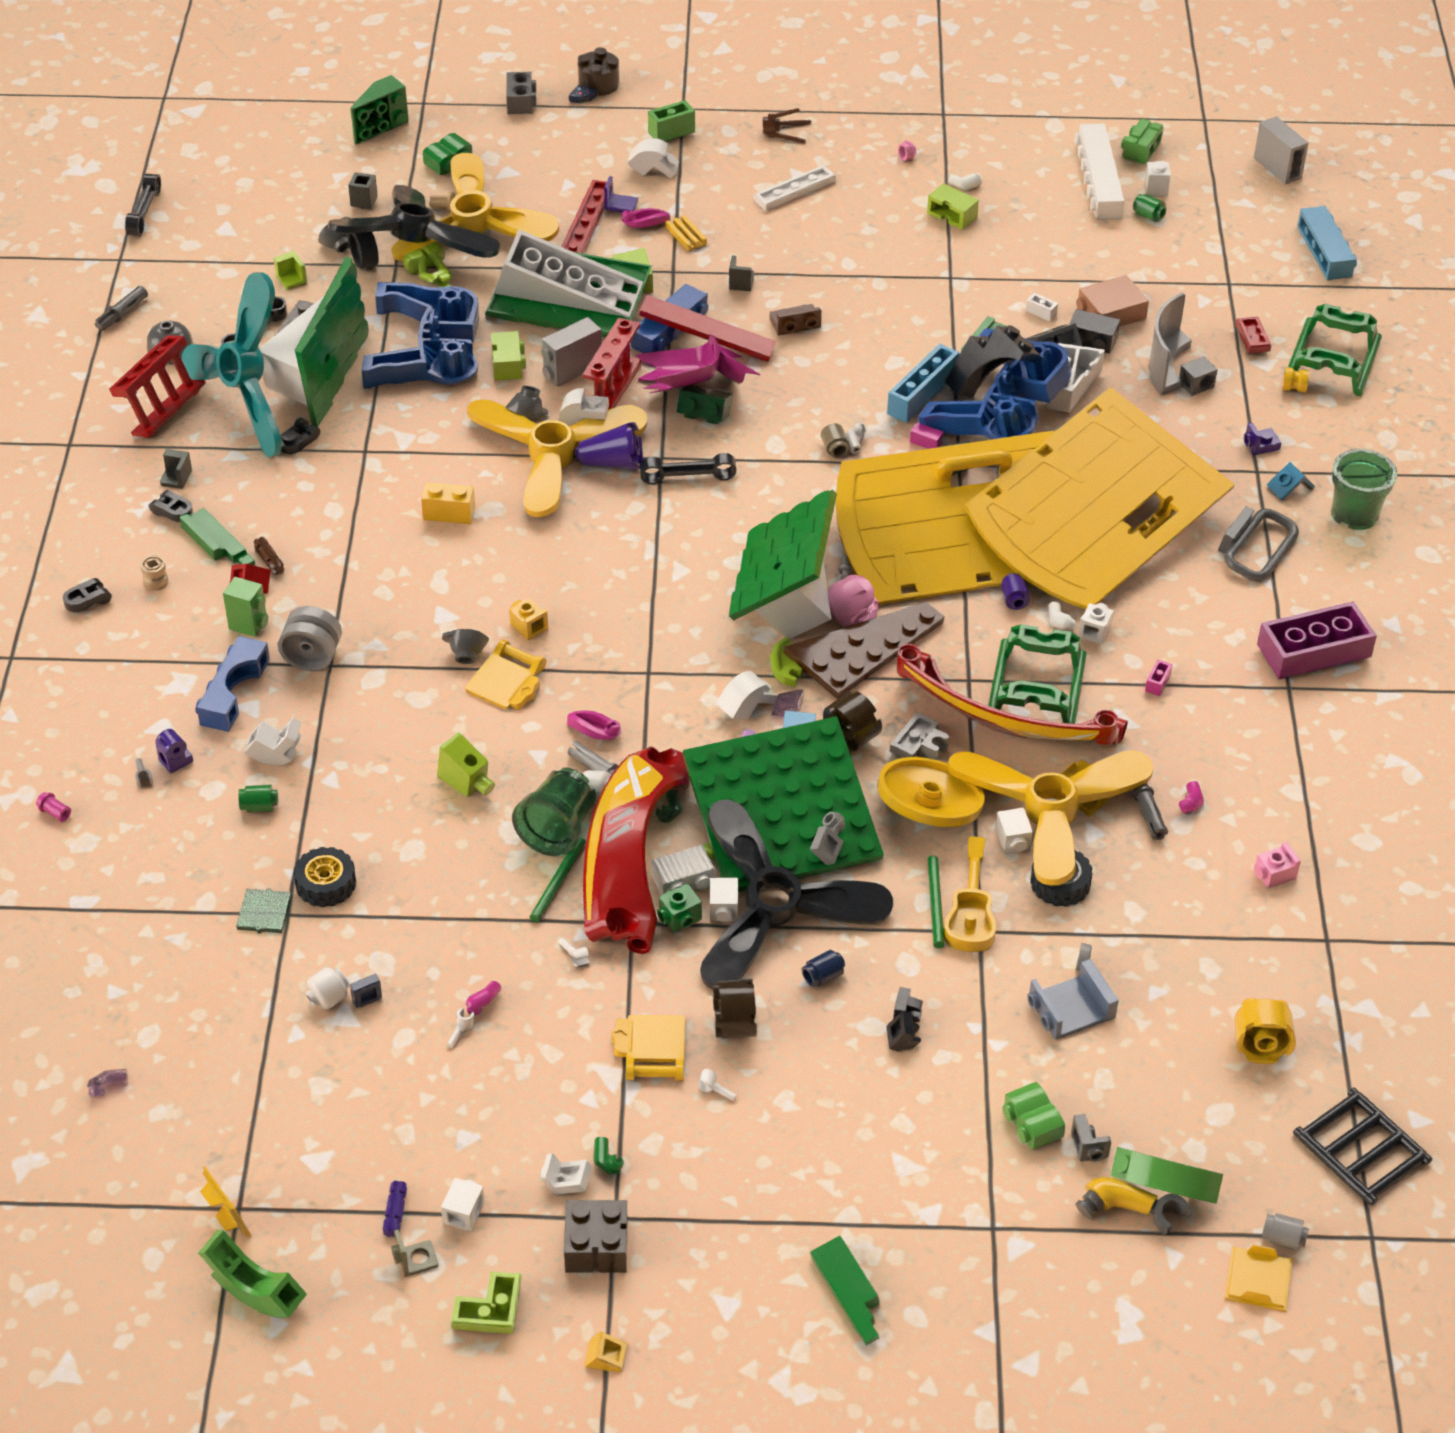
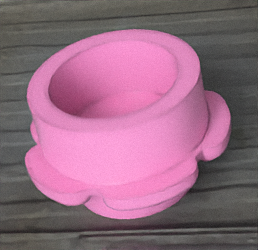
[898,140,917,161]

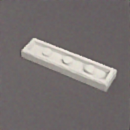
[753,165,836,211]

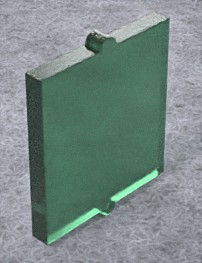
[236,888,292,934]

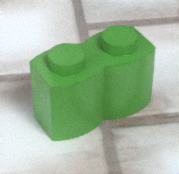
[1002,1082,1065,1150]

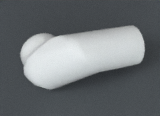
[948,174,982,191]
[846,423,867,455]
[1049,602,1076,631]

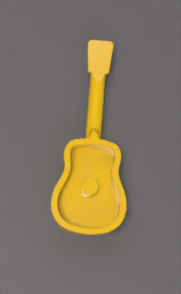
[944,836,996,952]

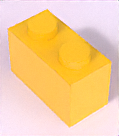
[421,482,475,524]

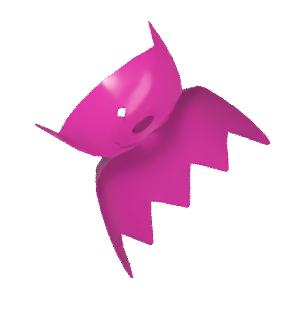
[636,334,760,394]

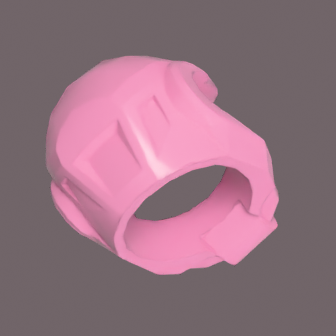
[828,575,879,627]

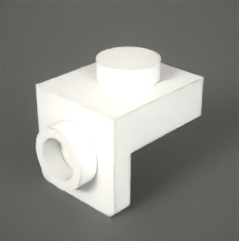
[541,1153,592,1195]

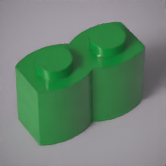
[422,133,473,175]

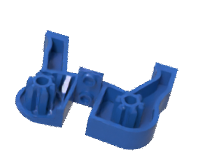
[361,282,479,389]
[918,328,1071,440]

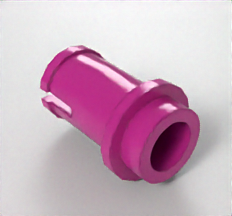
[36,792,71,822]

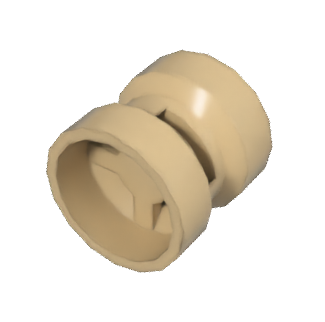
[140,555,169,590]

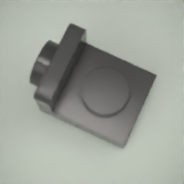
[1071,1114,1111,1162]

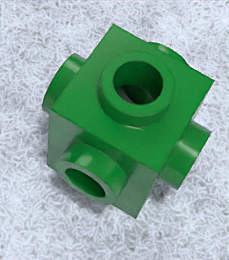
[657,883,702,933]

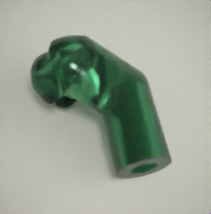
[656,790,682,823]

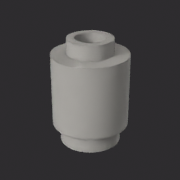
[1262,1213,1309,1250]

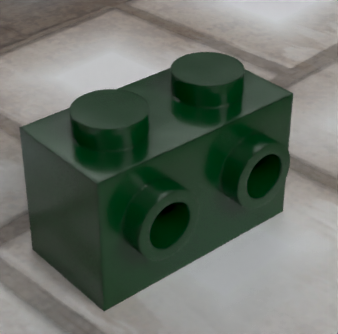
[677,385,733,424]

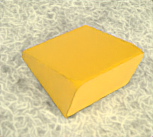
[584,1331,627,1372]

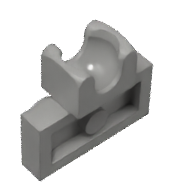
[889,712,950,760]

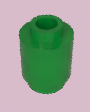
[1133,194,1167,222]
[238,784,279,813]

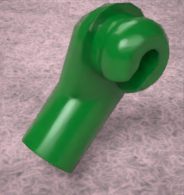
[594,1137,624,1175]

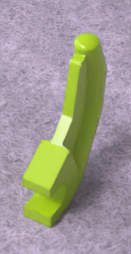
[770,637,802,688]

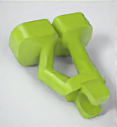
[403,242,452,287]

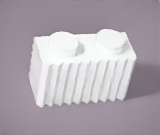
[651,845,715,895]

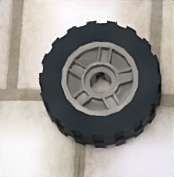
[1030,849,1093,907]

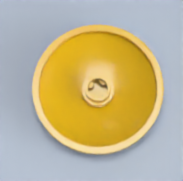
[877,757,985,827]

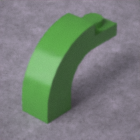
[1110,1147,1224,1204]
[198,1230,307,1318]

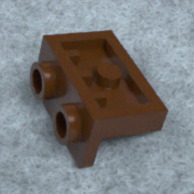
[770,304,822,335]

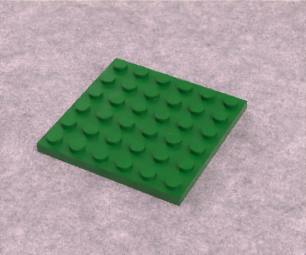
[682,716,884,892]

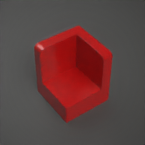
[230,564,271,594]

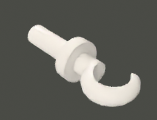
[837,554,851,582]

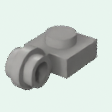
[810,812,845,865]

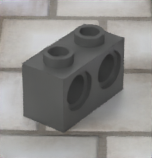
[506,72,536,114]
[1025,323,1082,346]

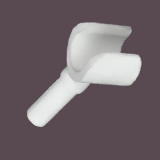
[558,938,590,967]
[447,1008,474,1048]
[698,1069,737,1101]

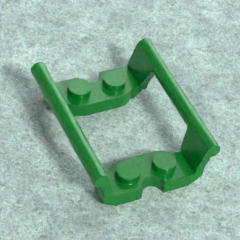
[1288,304,1382,396]
[988,624,1087,724]

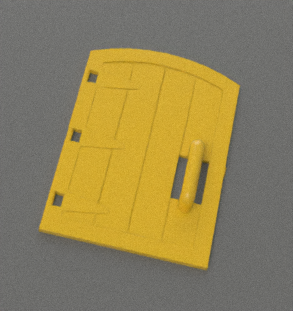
[965,387,1235,609]
[835,431,1054,605]

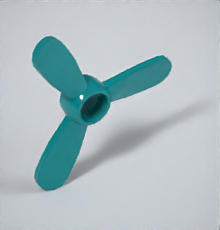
[181,272,281,457]

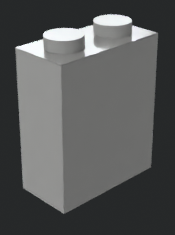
[1254,116,1309,184]
[541,317,602,387]

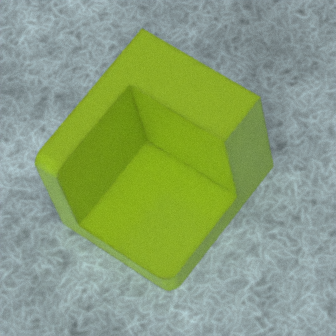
[273,251,307,290]

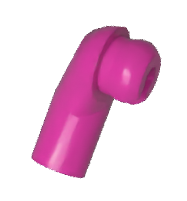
[1179,781,1204,814]
[465,981,501,1016]

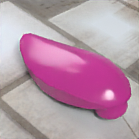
[621,208,671,228]
[567,710,621,740]

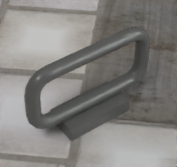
[1218,506,1299,581]

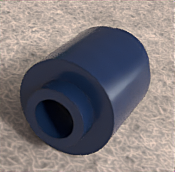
[801,949,845,987]

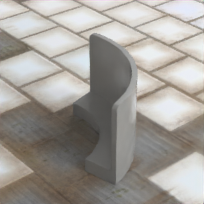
[1149,292,1192,395]

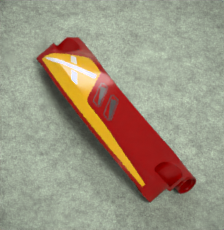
[897,644,1128,746]
[583,746,690,954]

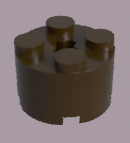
[577,47,620,96]
[823,691,882,753]
[712,979,757,1039]

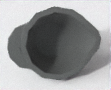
[318,217,350,253]
[506,385,548,418]
[442,629,489,664]

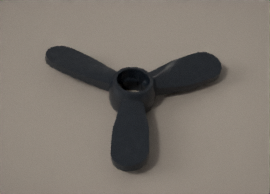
[328,185,500,258]
[700,800,893,989]

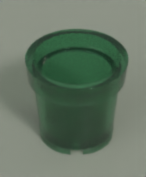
[1331,449,1397,530]
[512,767,596,856]

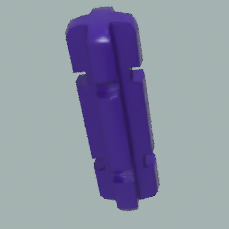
[382,1180,407,1237]

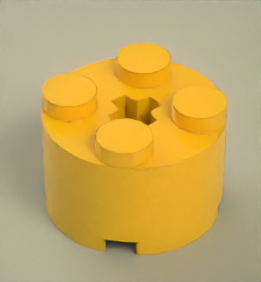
[1234,998,1296,1064]

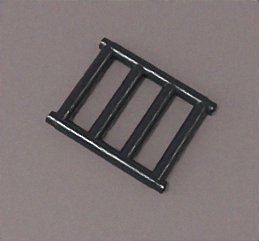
[1293,1087,1433,1206]

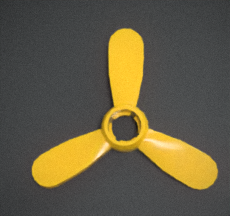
[391,153,559,261]
[467,399,647,517]
[948,750,1153,886]

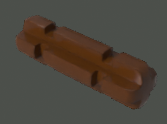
[253,536,285,575]

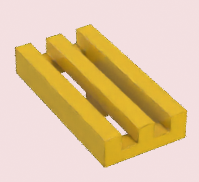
[666,215,707,251]

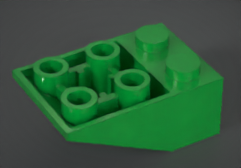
[350,75,409,144]

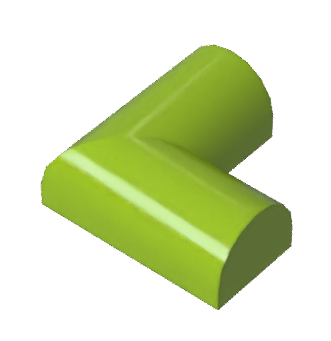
[451,1271,522,1334]

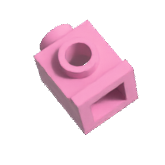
[1254,842,1301,888]

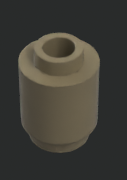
[820,423,850,458]

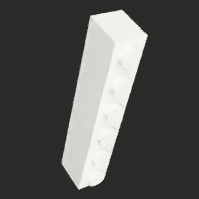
[1075,123,1124,219]

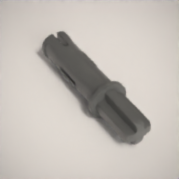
[94,286,148,331]
[1133,783,1168,840]

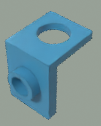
[1267,462,1315,501]

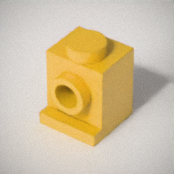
[509,598,548,640]

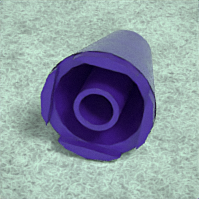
[575,422,643,470]

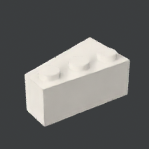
[1046,343,1105,413]

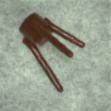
[763,108,811,143]

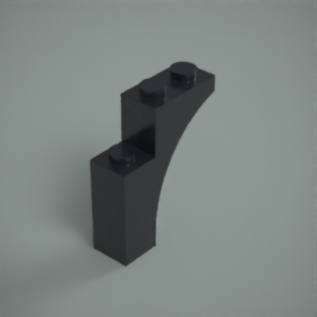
[944,325,1040,397]

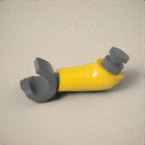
[1075,1177,1191,1236]

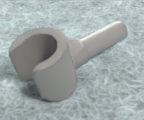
[135,758,153,787]

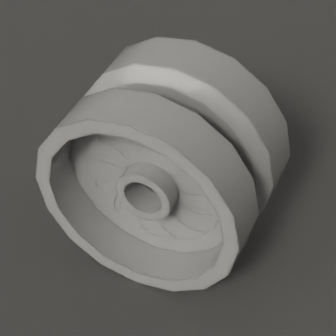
[277,606,342,671]

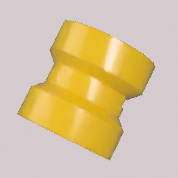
[1282,367,1309,393]

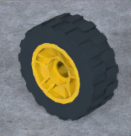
[293,847,356,907]

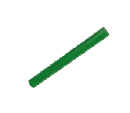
[529,837,586,922]
[927,855,945,948]

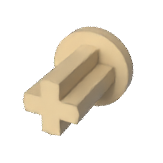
[429,192,455,212]

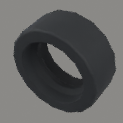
[348,232,379,269]

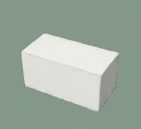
[1026,293,1058,322]

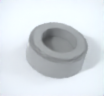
[1075,943,1092,971]

